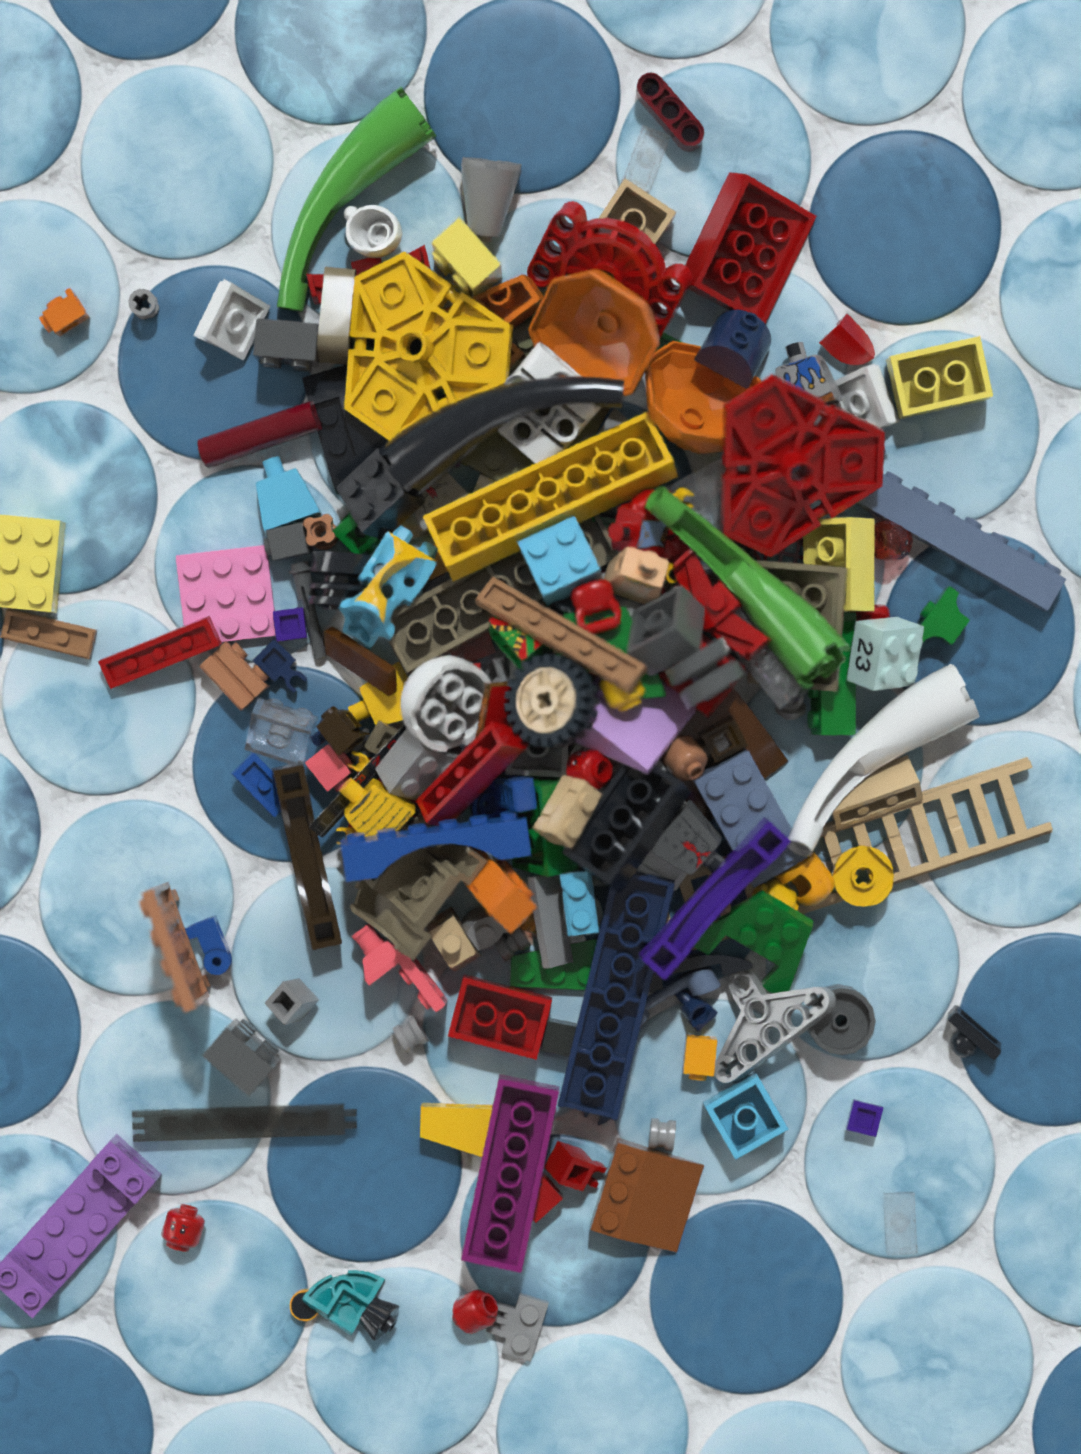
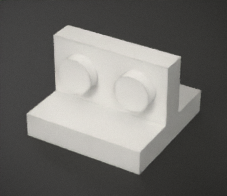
[193,280,270,361]
[834,363,900,429]

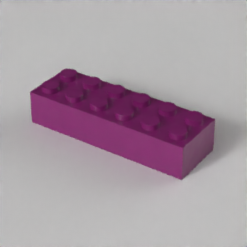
[461,1074,559,1273]

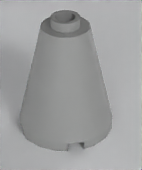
[461,157,522,242]

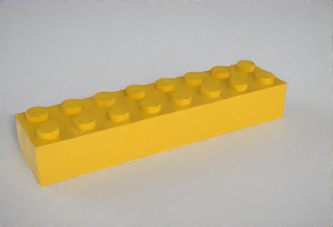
[423,411,678,582]

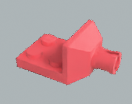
[351,923,448,1012]

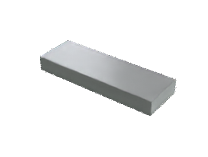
[527,875,573,968]

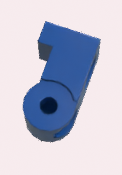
[185,915,232,975]

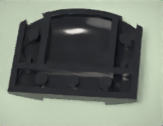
[302,365,389,495]

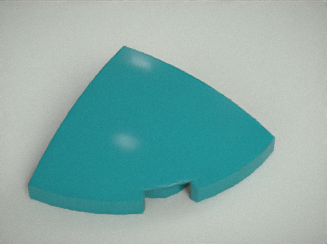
[302,1270,385,1335]

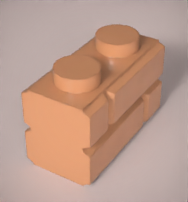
[199,641,270,711]

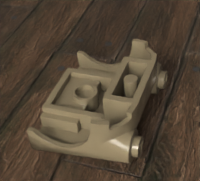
[350,811,487,961]

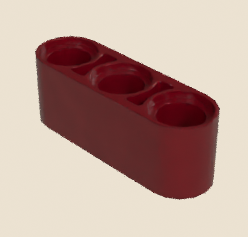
[636,72,705,152]

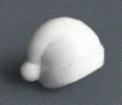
[344,205,402,258]

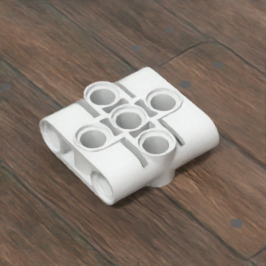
[498,342,601,463]

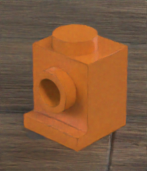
[39,288,90,337]

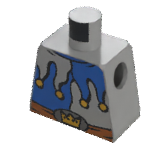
[775,342,844,406]

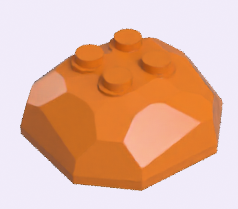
[528,269,660,396]
[645,341,761,454]

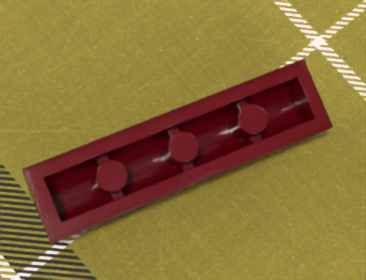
[197,401,322,468]

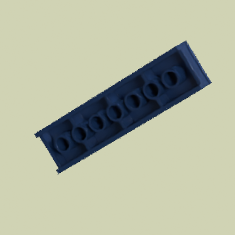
[557,871,675,1121]

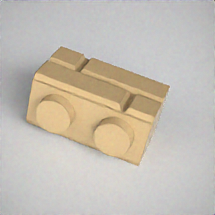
[533,775,602,848]

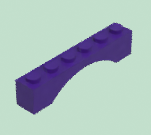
[639,817,792,980]

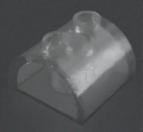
[244,698,318,765]

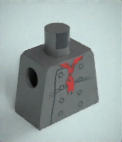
[651,800,725,875]

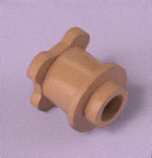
[303,514,339,550]

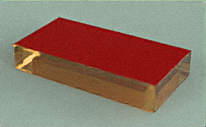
[475,681,512,738]

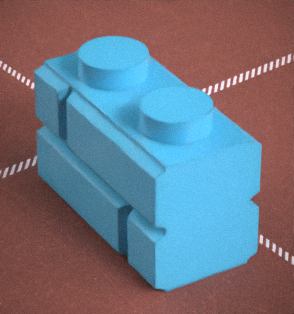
[560,870,599,936]

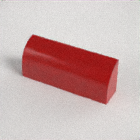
[416,721,530,826]

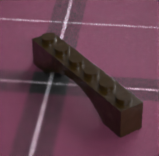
[271,762,342,951]

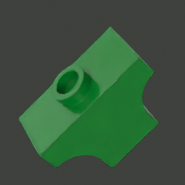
[919,586,970,645]

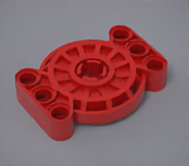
[527,201,693,340]

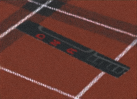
[309,725,407,838]

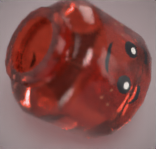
[874,521,913,561]

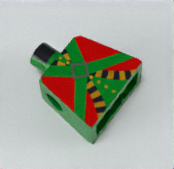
[488,608,564,670]

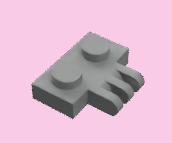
[486,1293,549,1362]

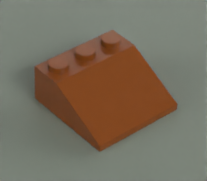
[590,1137,704,1252]

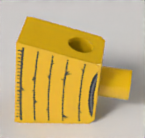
[339,778,415,836]

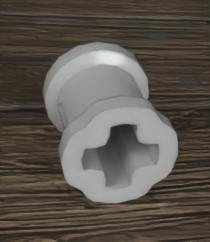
[128,289,159,320]

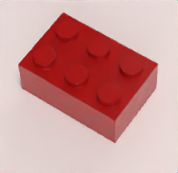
[448,974,552,1060]

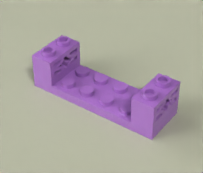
[0,1134,162,1319]

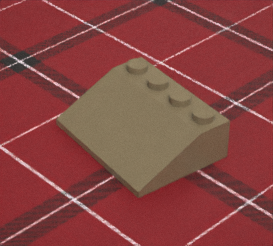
[747,560,848,692]

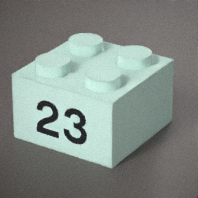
[847,617,924,691]

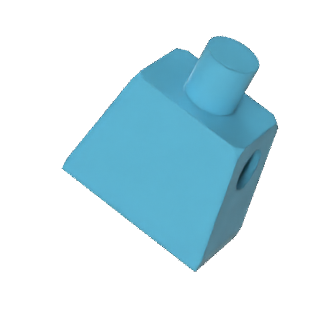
[256,456,322,532]

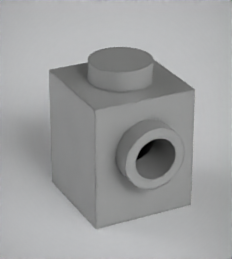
[264,978,319,1025]

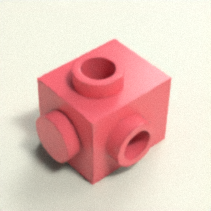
[305,744,353,792]

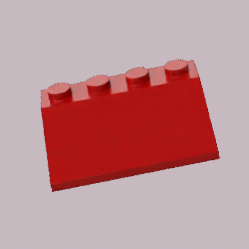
[677,172,817,324]

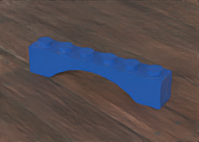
[341,811,531,882]

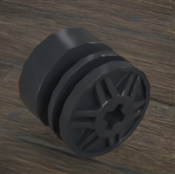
[308,551,375,611]

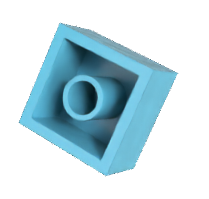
[518,516,603,606]
[703,1072,788,1160]

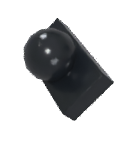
[948,1005,1001,1060]

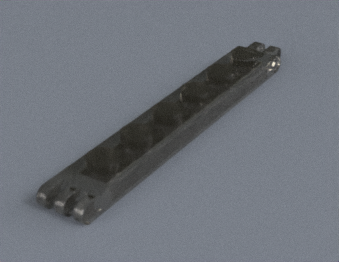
[132,1103,357,1142]

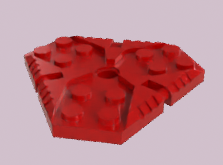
[720,374,885,557]

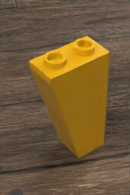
[420,1103,493,1157]

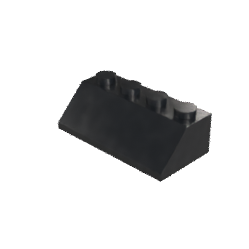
[562,764,691,894]

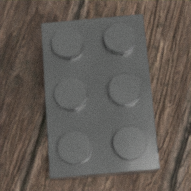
[202,1018,281,1096]

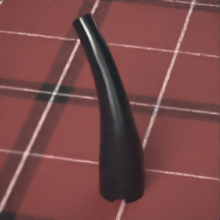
[379,376,624,496]

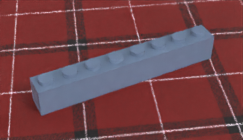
[856,471,1066,612]

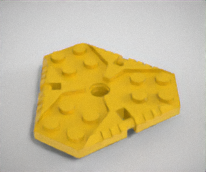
[344,251,513,440]

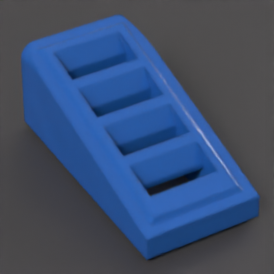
[493,775,537,812]

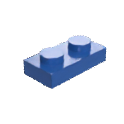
[231,752,281,818]

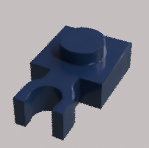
[253,639,308,693]

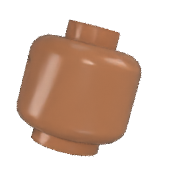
[662,736,707,782]

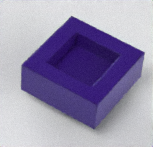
[273,607,308,642]
[846,1099,883,1137]

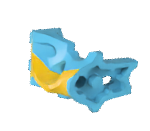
[338,526,438,650]

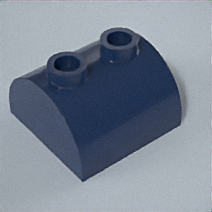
[694,310,771,390]

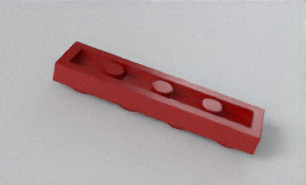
[98,615,222,689]

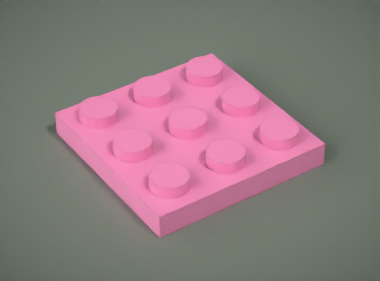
[176,545,276,642]

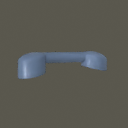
[641,967,721,1025]

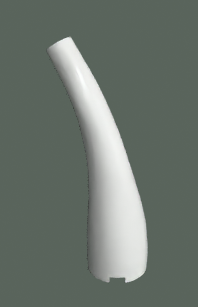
[787,664,979,856]

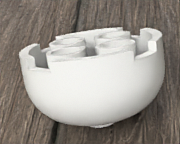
[400,656,493,752]

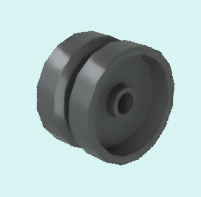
[665,636,746,710]
[807,984,876,1055]

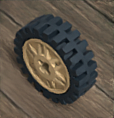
[504,654,599,748]

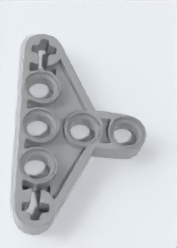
[714,971,836,1083]

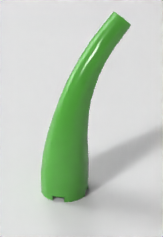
[277,86,437,312]
[645,486,851,688]

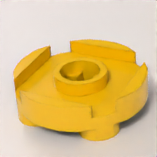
[832,845,894,907]

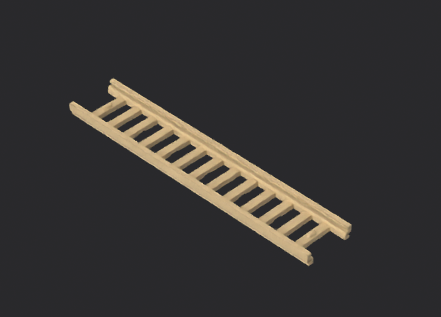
[665,757,1053,951]

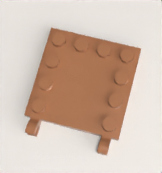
[139,882,211,1013]

